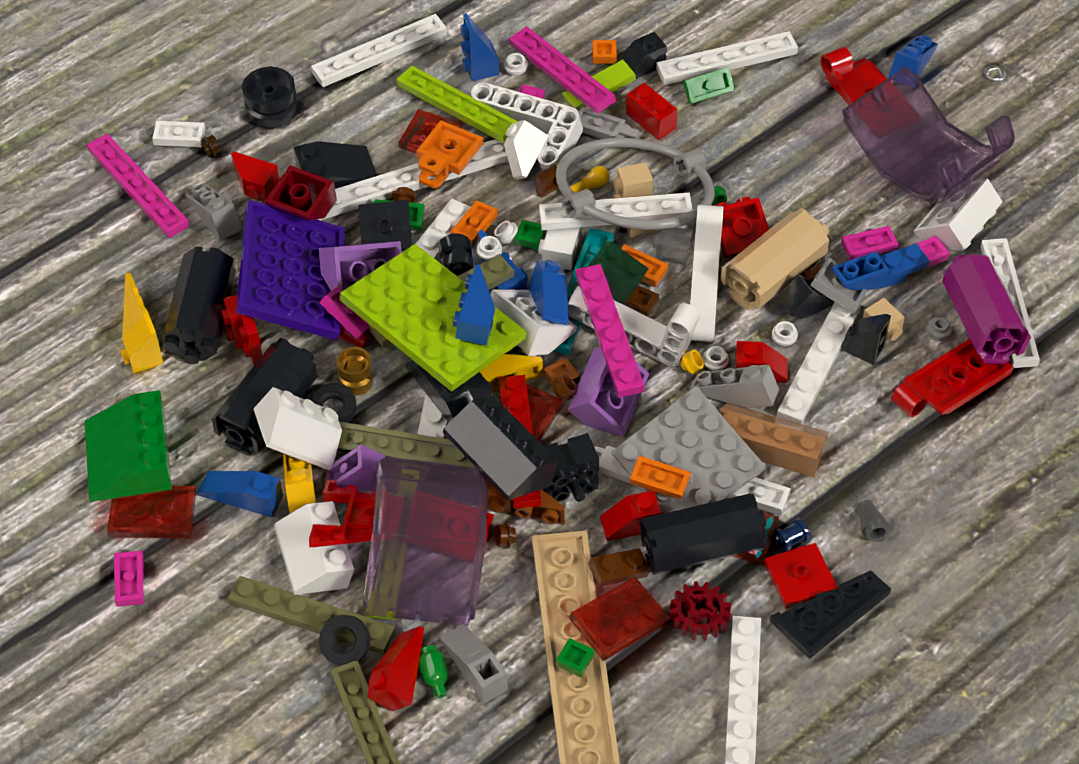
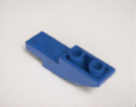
[832,243,930,290]

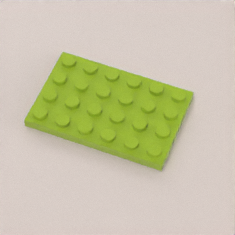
[340,244,527,392]

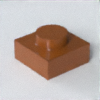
[544,357,580,386]

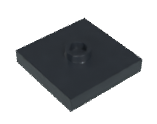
[358,200,412,251]

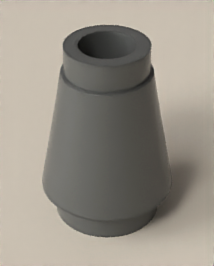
[857,500,889,541]

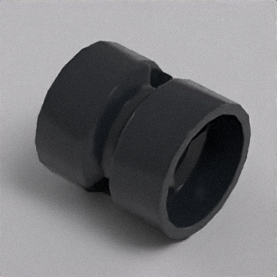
[438,233,474,277]

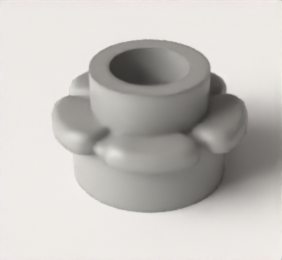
[926,317,952,341]

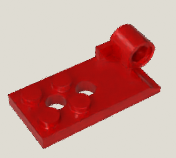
[820,47,919,140]
[891,339,1014,418]

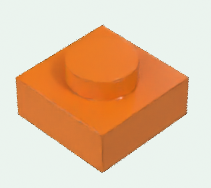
[592,40,617,64]

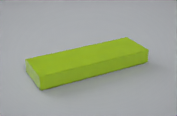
[562,59,636,112]

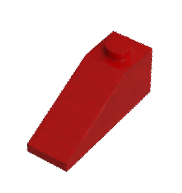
[367,626,424,711]

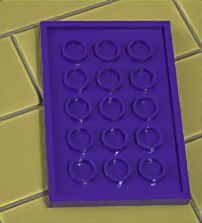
[236,200,345,340]

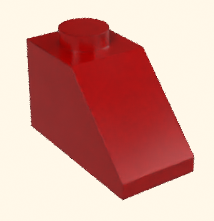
[231,151,279,201]
[735,341,788,383]
[600,491,661,541]

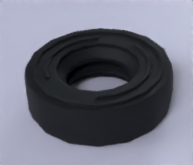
[310,383,357,423]
[319,615,371,666]

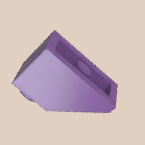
[325,445,387,491]

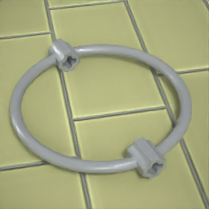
[556,138,715,230]

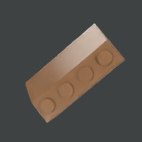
[719,403,829,477]

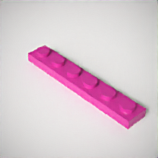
[509,27,616,114]
[87,133,190,238]
[576,264,644,398]

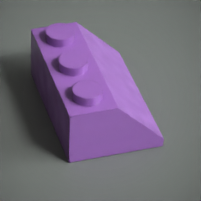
[319,241,401,291]
[568,347,649,436]

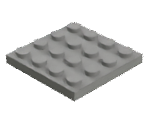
[611,386,765,514]

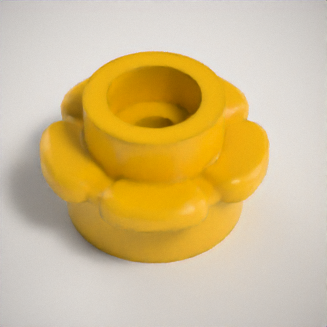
[680,349,704,375]

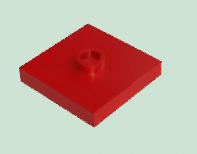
[764,543,838,609]

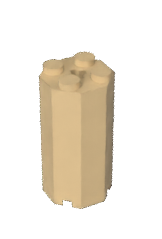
[721,208,829,310]

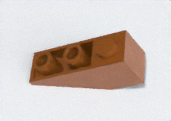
[484,481,565,525]

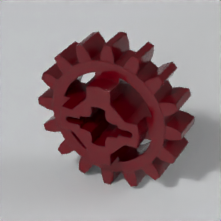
[670,581,731,641]

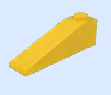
[120,273,163,374]

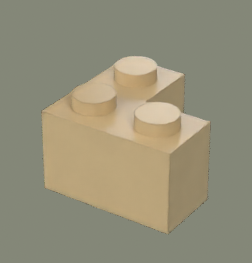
[613,162,659,237]

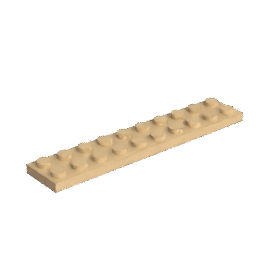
[532,530,620,764]

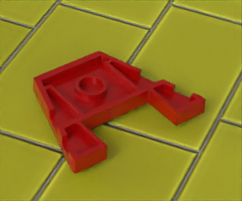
[309,480,404,548]

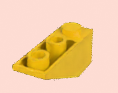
[283,453,316,514]

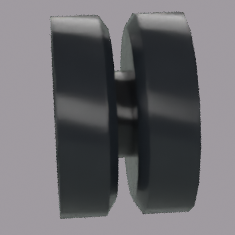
[242,66,298,128]

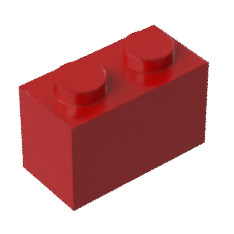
[626,82,677,141]

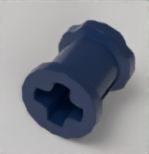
[773,518,810,552]

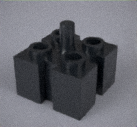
[542,433,599,502]

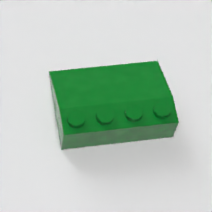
[85,390,172,502]

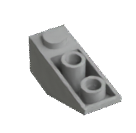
[185,184,243,240]
[690,365,779,409]
[439,624,508,704]

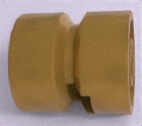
[337,347,373,396]

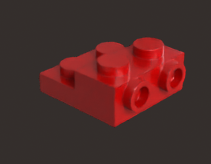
[714,196,769,258]
[221,295,262,366]

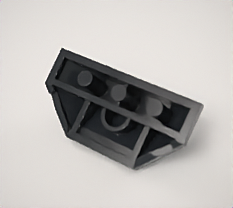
[405,360,492,422]

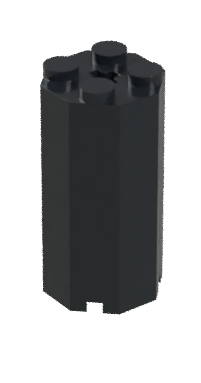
[163,246,236,365]
[211,338,318,456]
[639,493,767,575]

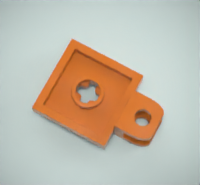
[416,121,483,189]

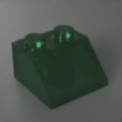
[573,238,649,305]

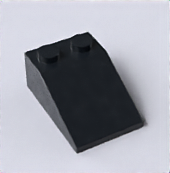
[294,141,377,189]

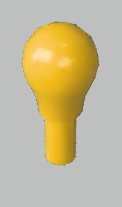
[570,166,610,193]

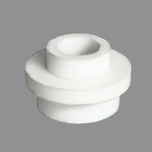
[504,53,528,75]
[494,221,518,244]
[477,236,502,260]
[772,321,798,346]
[703,346,729,371]

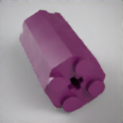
[942,254,1031,364]

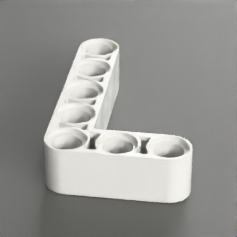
[471,83,583,171]
[690,205,723,342]
[568,286,700,367]

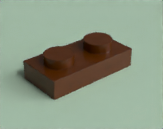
[588,548,650,587]

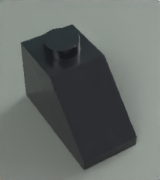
[616,32,667,79]
[778,275,834,318]
[844,314,891,365]

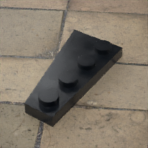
[770,570,891,659]

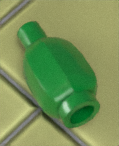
[419,645,448,699]

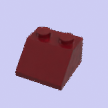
[265,165,337,221]

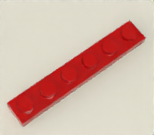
[499,375,541,508]

